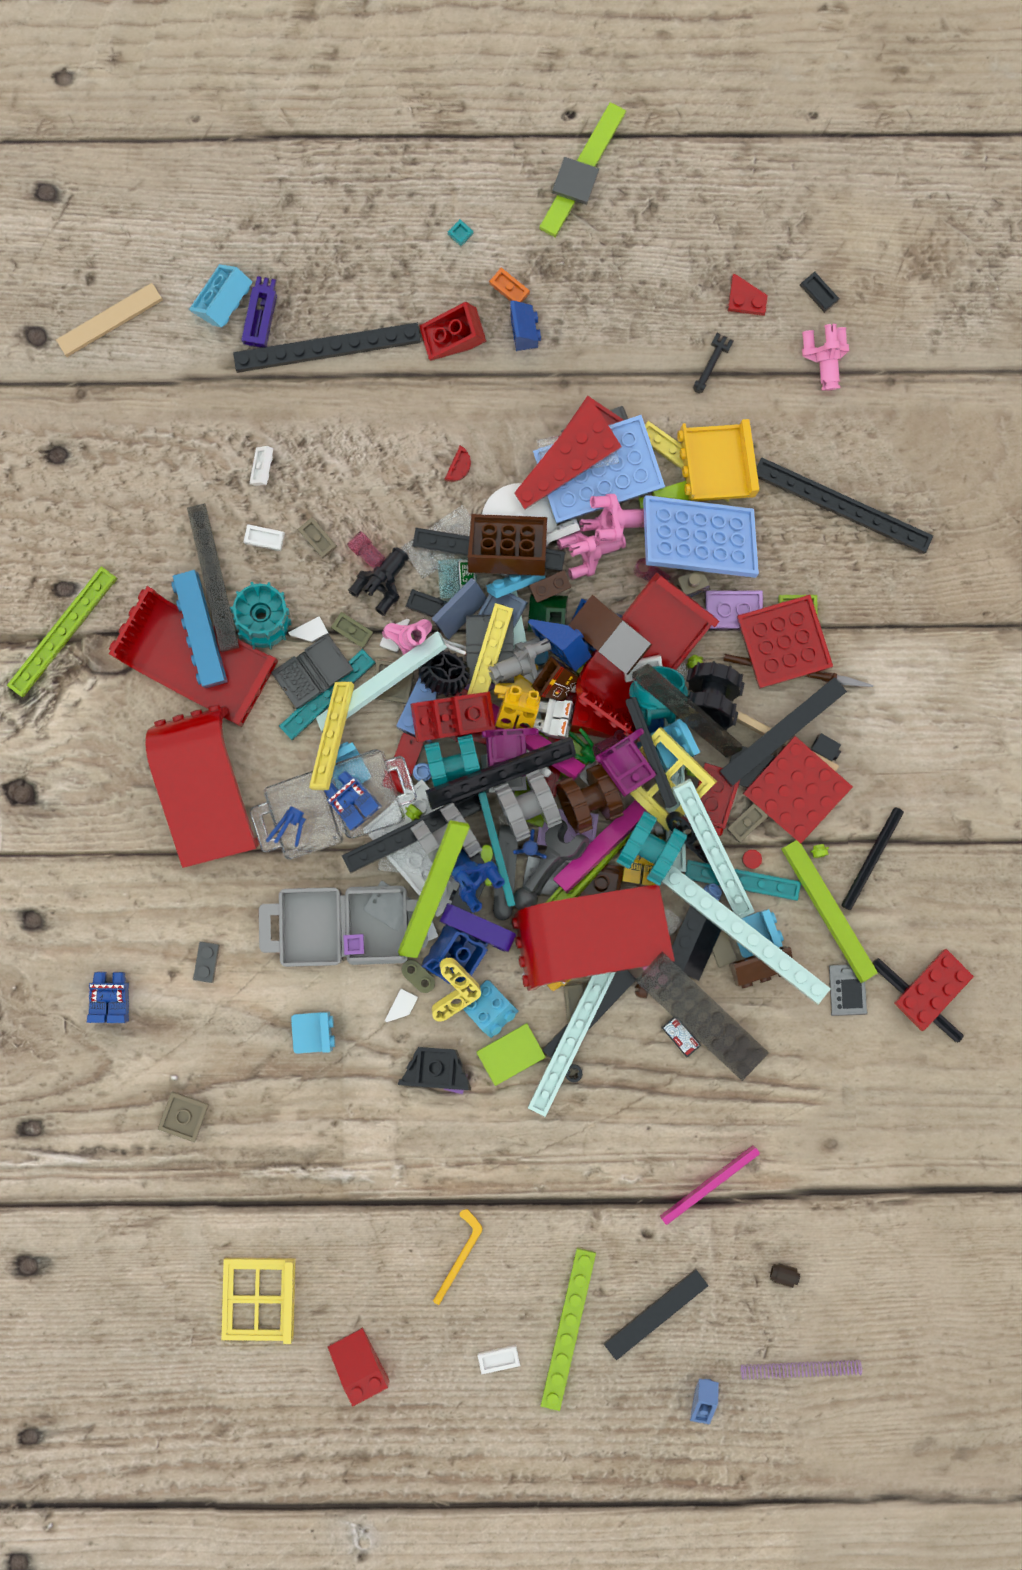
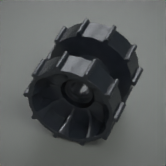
[679,661,745,731]

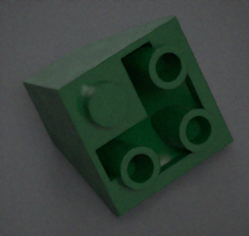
[528,594,568,632]

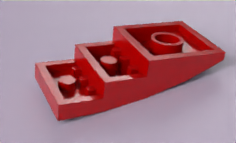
[410,692,496,742]

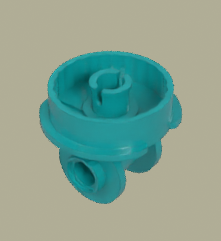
[629,666,688,727]

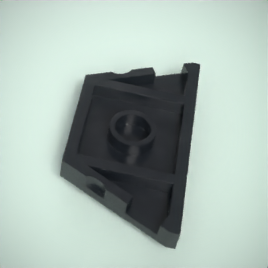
[398,1047,471,1091]

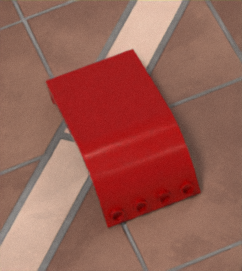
[575,572,720,742]
[109,586,278,727]
[145,704,259,868]
[512,884,675,991]

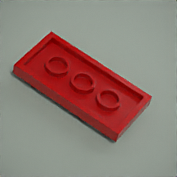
[894,949,974,1031]

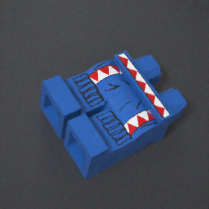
[324,771,382,831]
[87,972,129,1023]

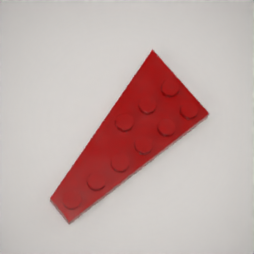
[514,398,622,510]

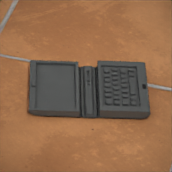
[466,614,514,684]
[271,634,354,709]

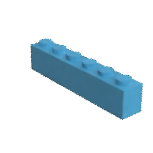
[171,570,228,688]

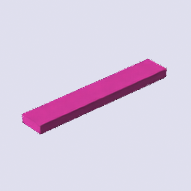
[492,703,586,780]
[553,800,650,893]
[660,1145,760,1225]

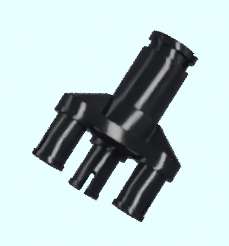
[348,547,409,616]

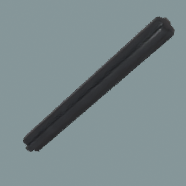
[625,697,677,808]
[842,807,904,910]
[872,958,964,1043]

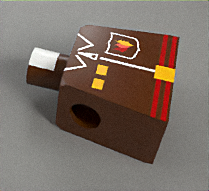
[532,656,578,700]

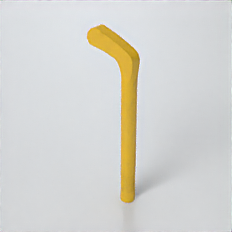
[433,1209,483,1305]

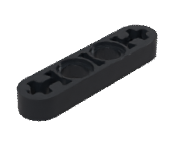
[666,811,709,863]

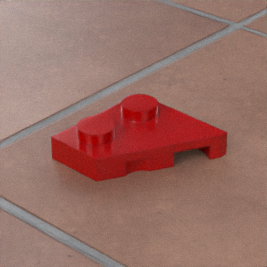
[728,274,768,316]

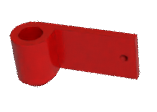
[382,732,425,794]

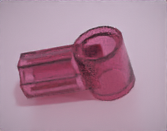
[347,531,385,569]
[634,558,671,582]
[592,730,627,757]

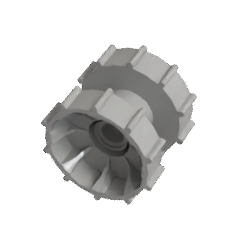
[494,769,562,842]
[410,803,482,864]

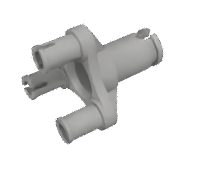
[488,637,551,685]

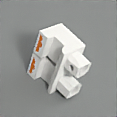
[534,698,575,740]

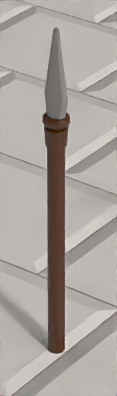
[723,654,873,687]

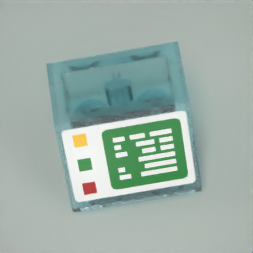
[437,559,477,599]

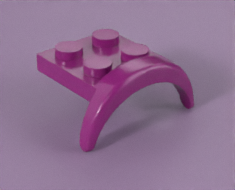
[482,728,539,777]
[595,728,657,797]

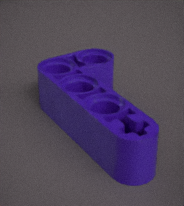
[439,903,516,952]

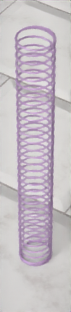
[741,1360,862,1380]

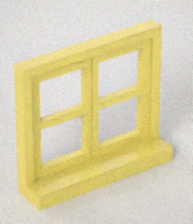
[630,727,717,831]
[221,1258,295,1344]

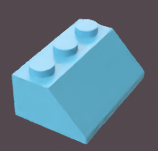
[189,264,252,328]

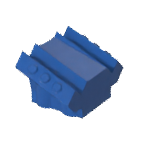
[422,925,488,985]

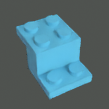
[637,717,700,771]

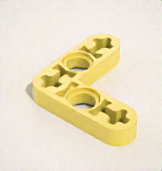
[432,958,481,1021]

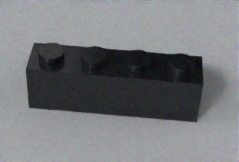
[665,905,721,981]

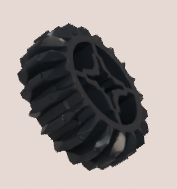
[418,650,470,697]

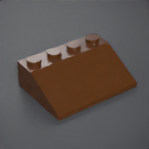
[468,514,547,576]

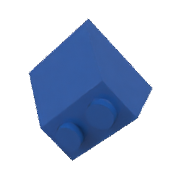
[510,301,541,351]

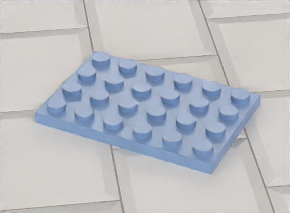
[533,415,665,524]
[643,495,759,578]

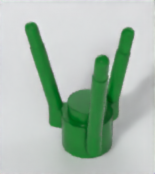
[569,728,600,764]

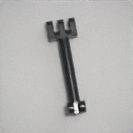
[693,332,734,394]

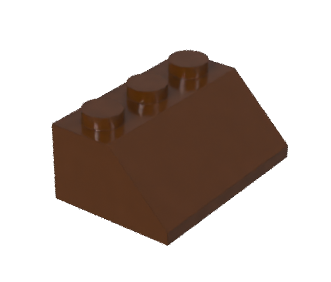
[729,946,793,989]

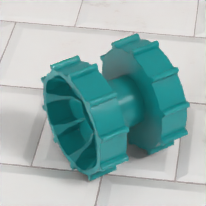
[230,582,292,650]
[425,734,480,787]
[616,811,687,886]

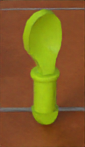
[480,844,493,886]

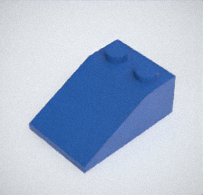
[528,619,592,672]

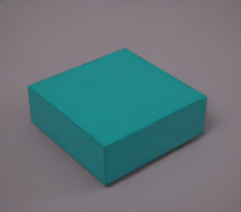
[447,219,474,246]

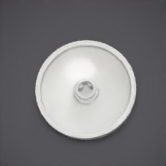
[482,483,557,547]

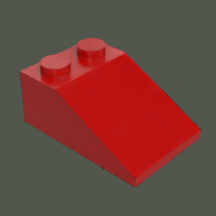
[419,301,486,361]
[570,695,627,741]
[328,1328,390,1407]

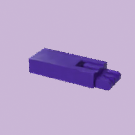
[241,276,277,348]

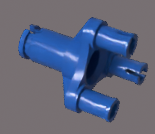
[451,847,505,912]

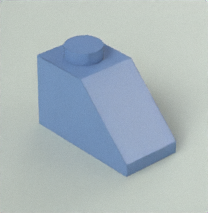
[690,1379,719,1425]

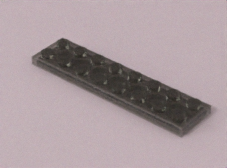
[635,952,769,1081]

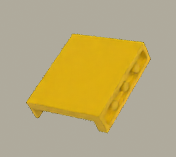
[677,419,760,501]

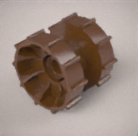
[555,764,624,834]

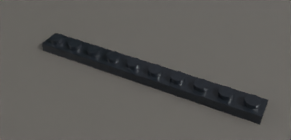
[233,322,421,373]
[756,457,933,554]

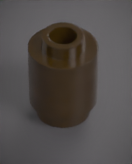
[770,1263,800,1288]

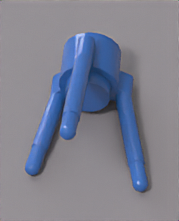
[266,806,306,847]
[513,829,547,859]

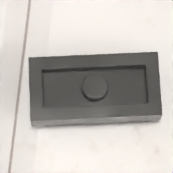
[193,942,220,983]

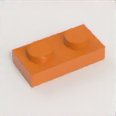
[489,267,530,302]

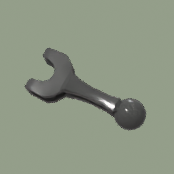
[513,819,589,910]

